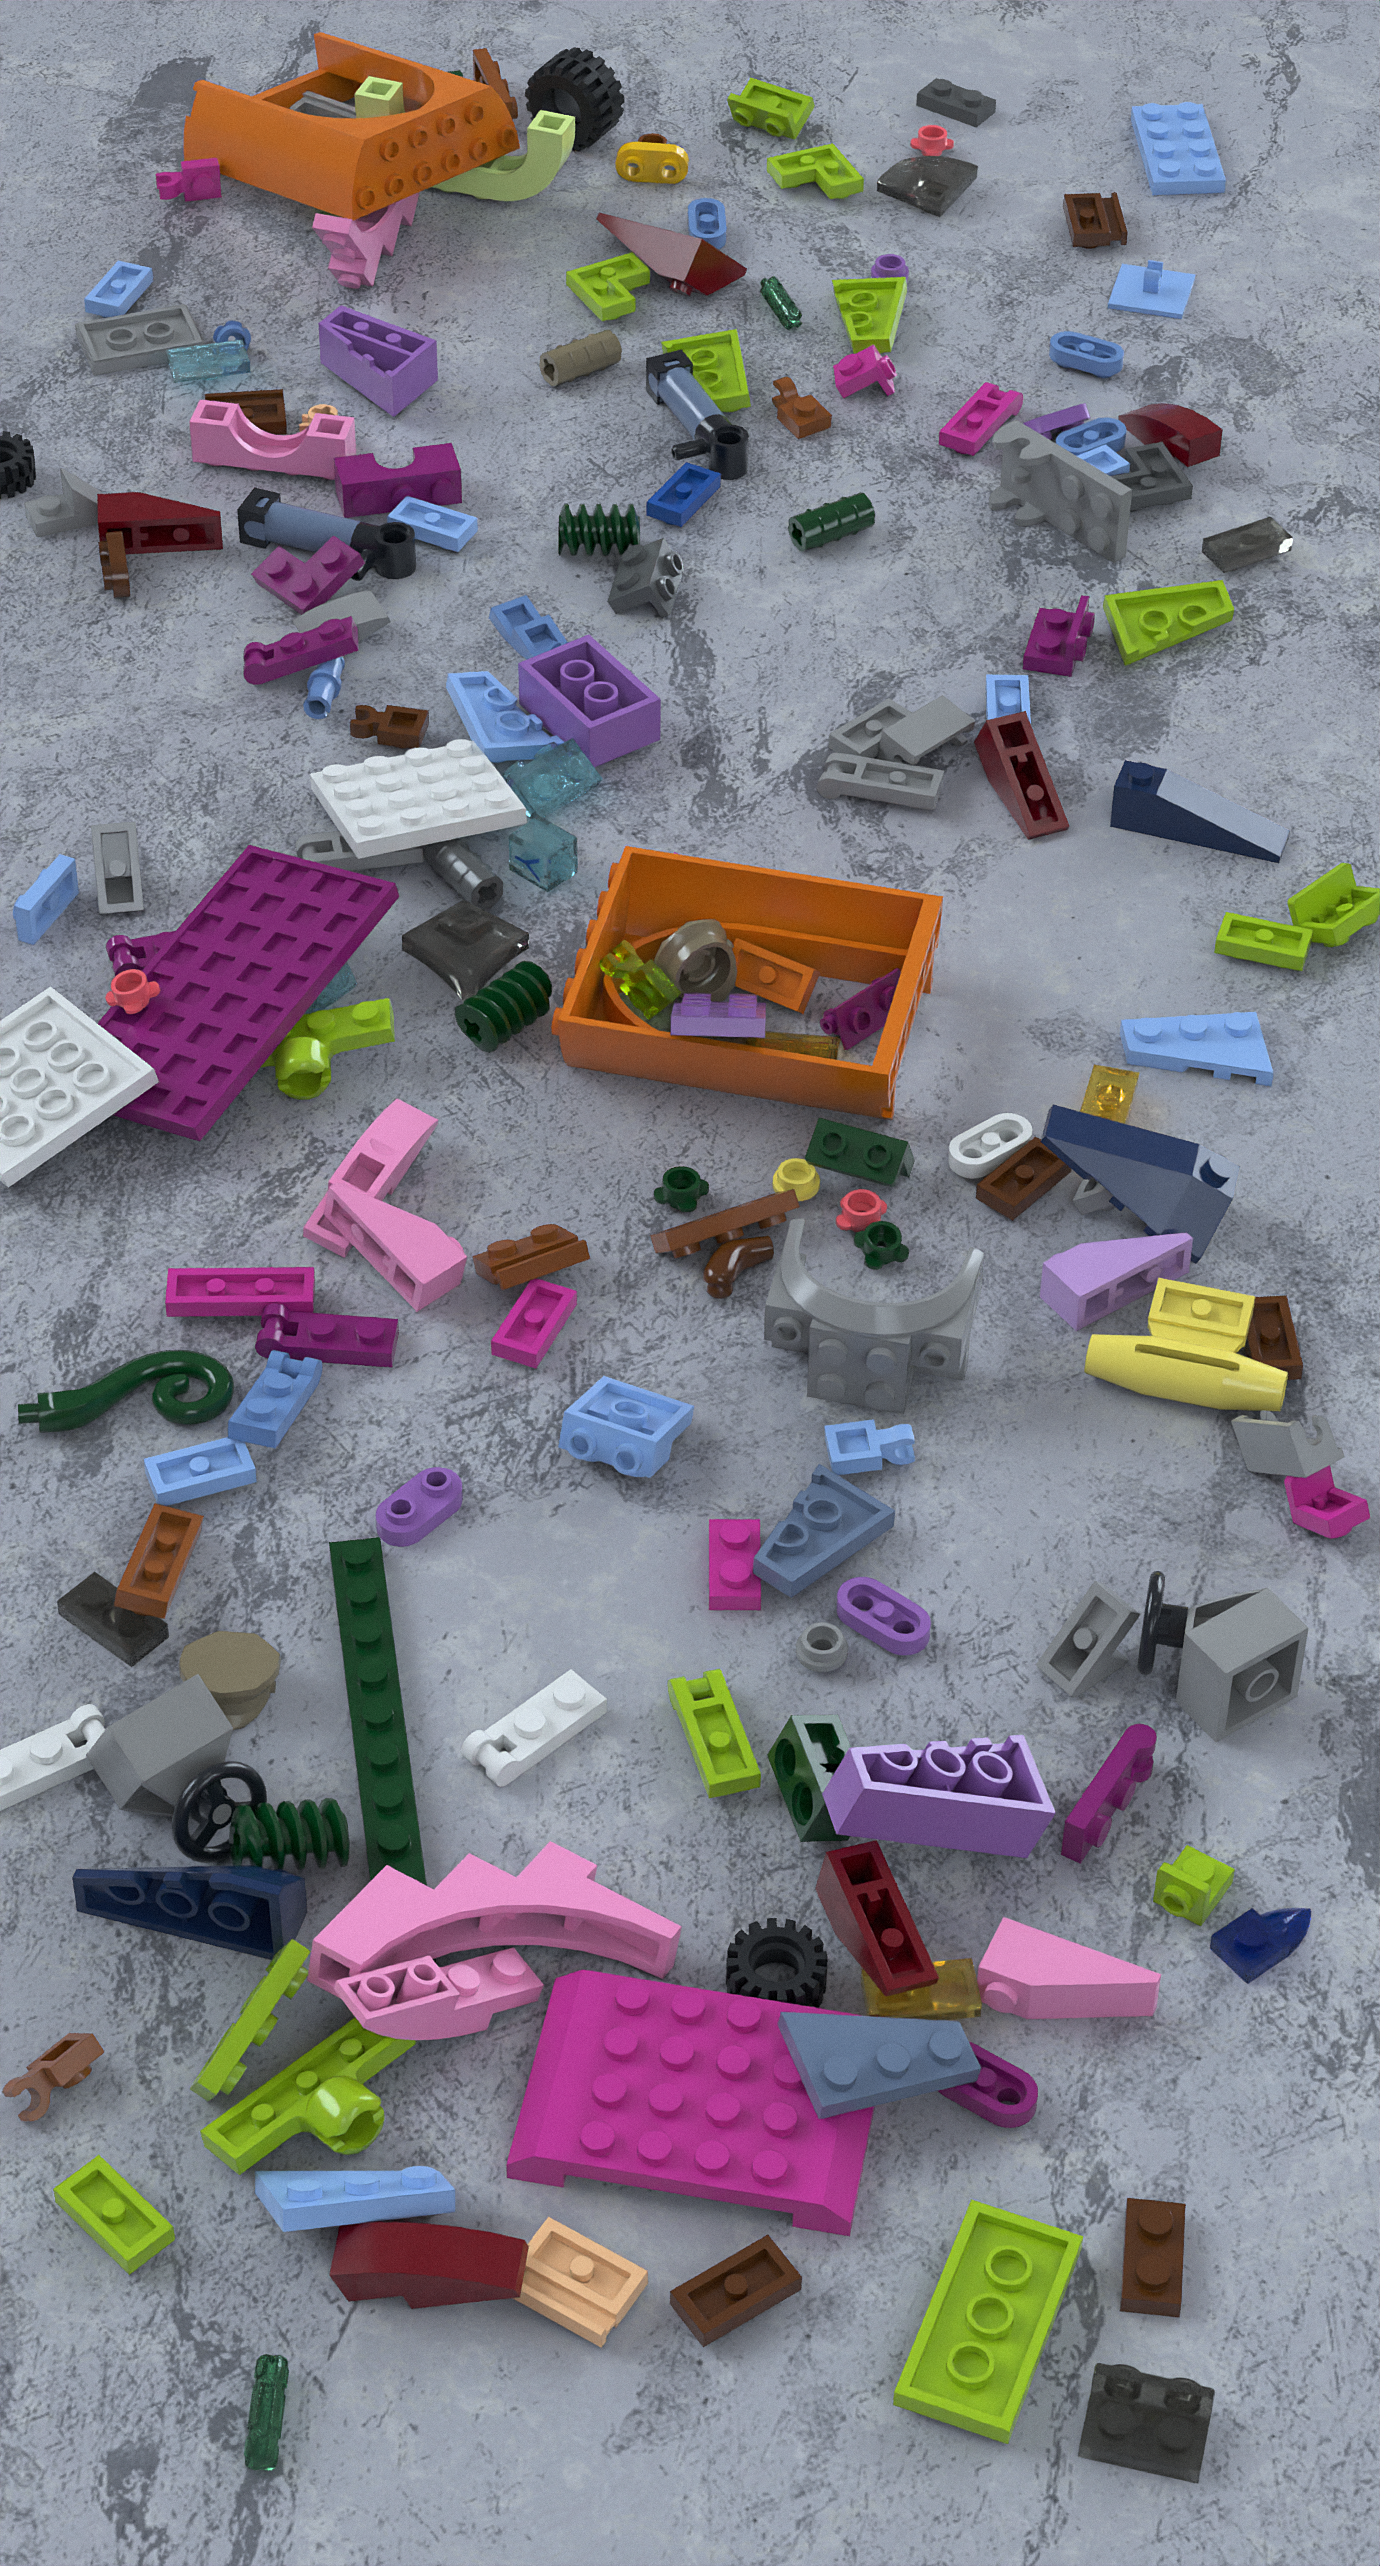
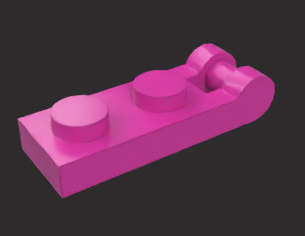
[939,382,1023,456]

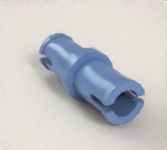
[303,656,345,719]

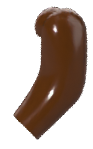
[703,1236,774,1299]

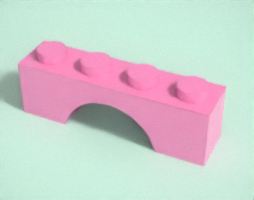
[189,400,356,480]

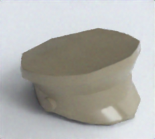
[650,919,737,1001]
[178,1631,281,1730]

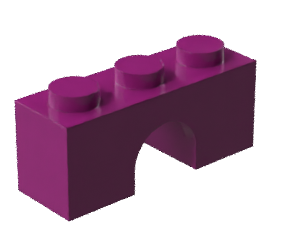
[334,443,462,518]

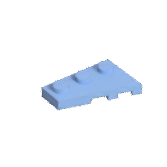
[446,671,566,763]
[1120,1012,1273,1087]
[255,2166,455,2232]

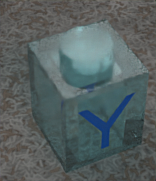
[508,815,578,892]

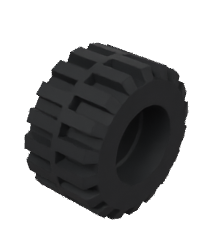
[525,47,625,151]

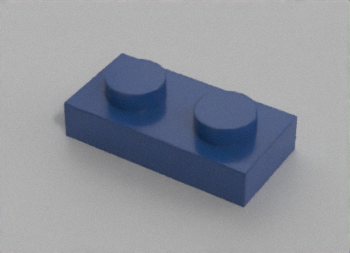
[646,462,721,527]

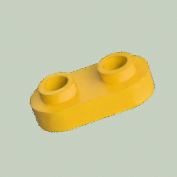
[615,142,689,184]

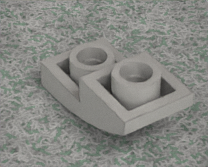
[292,590,391,642]

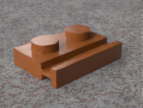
[472,1224,590,1290]

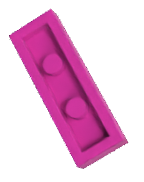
[165,1267,315,1317]

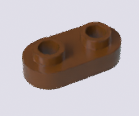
[98,531,130,598]

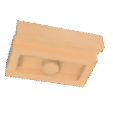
[513,2216,648,2348]

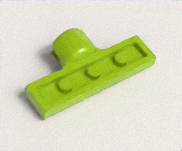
[260,998,395,1100]
[200,2017,416,2175]

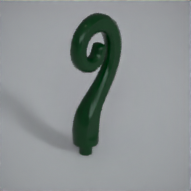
[18,1350,234,1433]

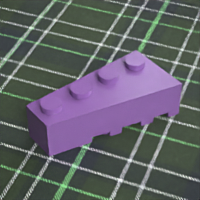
[822,1735,1056,1858]

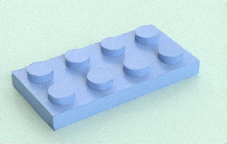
[1131,102,1226,195]

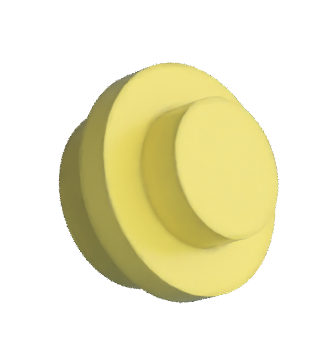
[772,1158,820,1202]

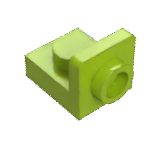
[1153,1845,1235,1926]

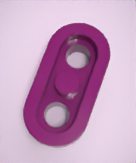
[938,2042,1038,2128]

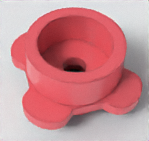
[910,125,954,157]
[105,969,160,1014]
[836,1189,887,1232]

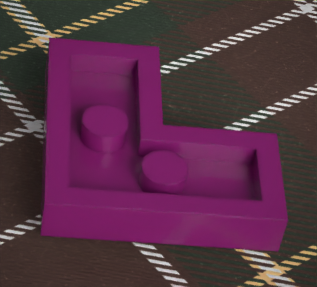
[251,535,365,615]

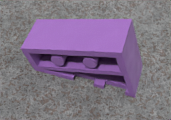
[318,305,438,417]

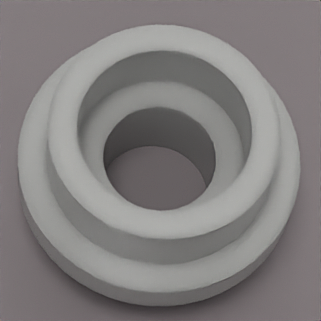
[796,1622,848,1672]

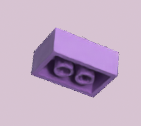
[518,635,661,769]

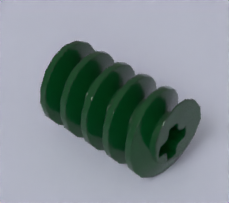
[558,503,640,556]
[454,960,552,1053]
[229,1798,350,1870]

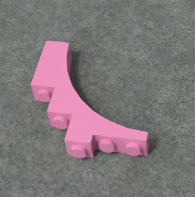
[307,1841,682,1999]

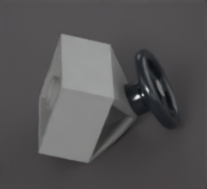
[1137,1571,1309,1742]
[86,1674,267,1863]

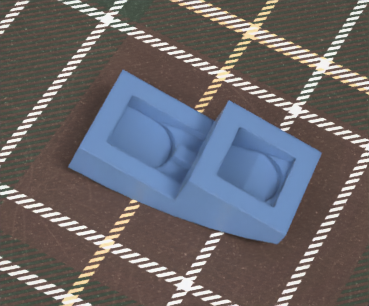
[489,595,567,660]

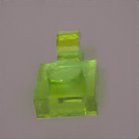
[600,940,681,1020]

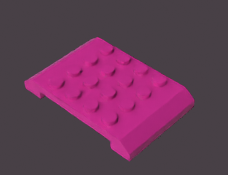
[506,1969,875,2236]

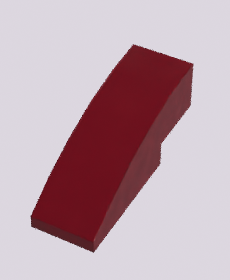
[1118,403,1223,467]
[329,2222,529,2309]

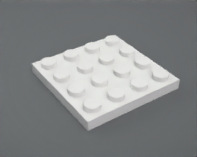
[310,739,527,859]
[0,986,159,1188]

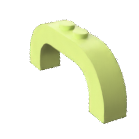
[354,76,575,201]

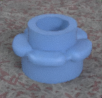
[213,320,251,358]

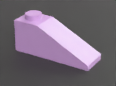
[1040,1233,1193,1331]

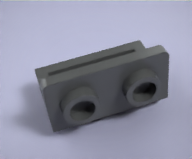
[607,538,684,618]

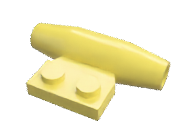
[1084,1278,1288,1412]

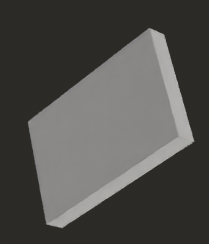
[75,304,206,376]

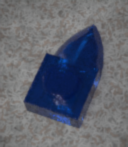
[1210,1907,1312,1984]

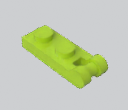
[667,1668,761,1799]

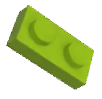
[1214,912,1313,971]
[53,2155,175,2275]

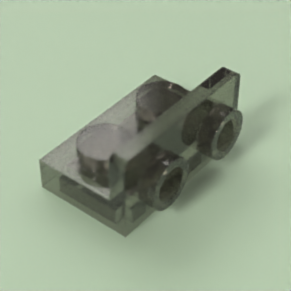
[1078,2363,1215,2484]

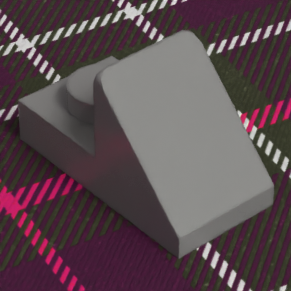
[24,468,103,537]
[91,821,144,915]
[1036,1581,1141,1698]

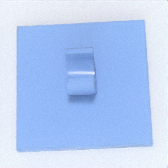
[1108,260,1196,319]

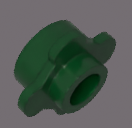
[654,1166,709,1212]
[854,1221,909,1270]

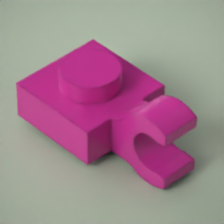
[156,158,222,202]

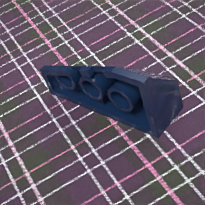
[1110,760,1290,863]
[1040,1104,1240,1264]
[72,1865,308,1960]

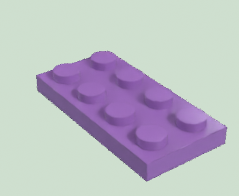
[670,992,766,1038]

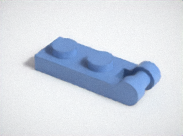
[228,1350,322,1449]

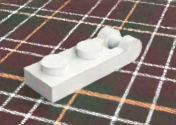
[461,1669,607,1787]
[0,1704,106,1811]

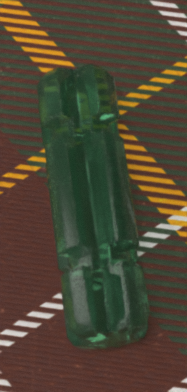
[760,276,802,330]
[244,2354,289,2471]

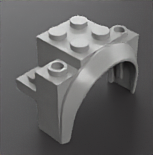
[764,1218,984,1414]

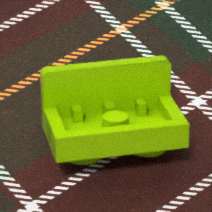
[727,78,815,140]
[1287,863,1380,947]

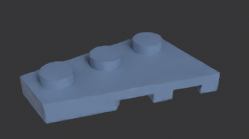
[753,1464,895,1598]
[777,2012,981,2119]

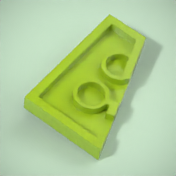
[832,277,907,354]
[661,329,751,412]
[1103,580,1234,666]
[189,1939,311,2101]

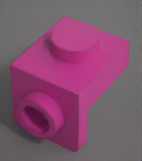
[833,345,897,398]
[1284,1465,1371,1539]

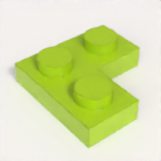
[767,143,864,199]
[566,252,650,321]

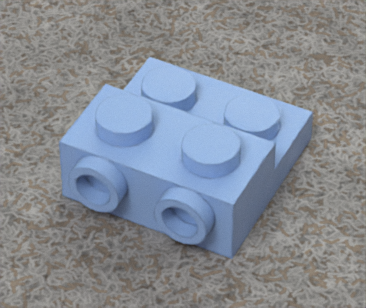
[558,1376,694,1478]

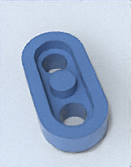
[688,198,727,249]
[1049,331,1124,378]
[1056,417,1127,456]

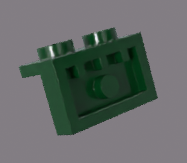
[805,1117,915,1187]

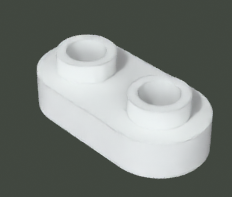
[948,1113,1032,1179]

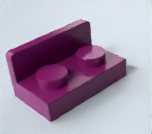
[1022,595,1095,677]

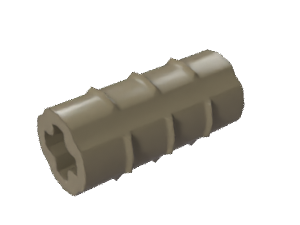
[539,330,622,386]

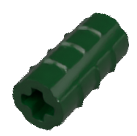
[788,492,875,552]

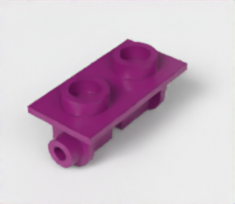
[820,968,901,1050]

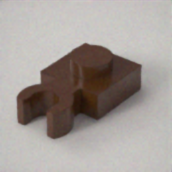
[350,705,429,749]

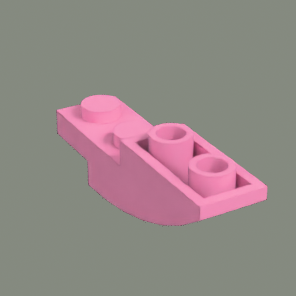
[303,1099,438,1258]
[333,1947,544,2040]

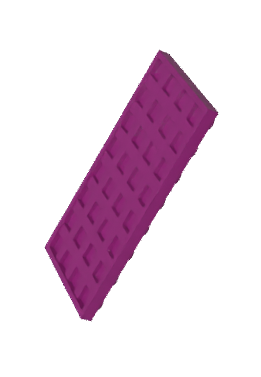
[97,845,400,1142]

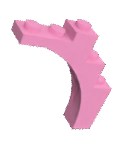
[312,192,420,289]

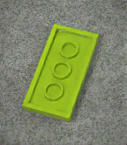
[893,2199,1083,2444]

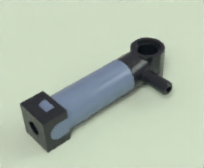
[646,349,749,480]
[237,487,416,581]

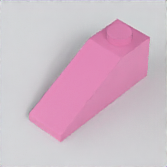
[324,1182,467,1312]
[975,1917,1161,2019]

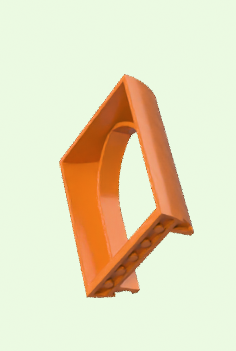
[183,32,520,221]
[551,846,943,1120]

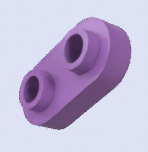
[1023,403,1091,440]
[376,1467,463,1547]
[836,1577,931,1655]

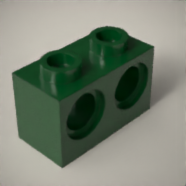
[767,1714,852,1842]

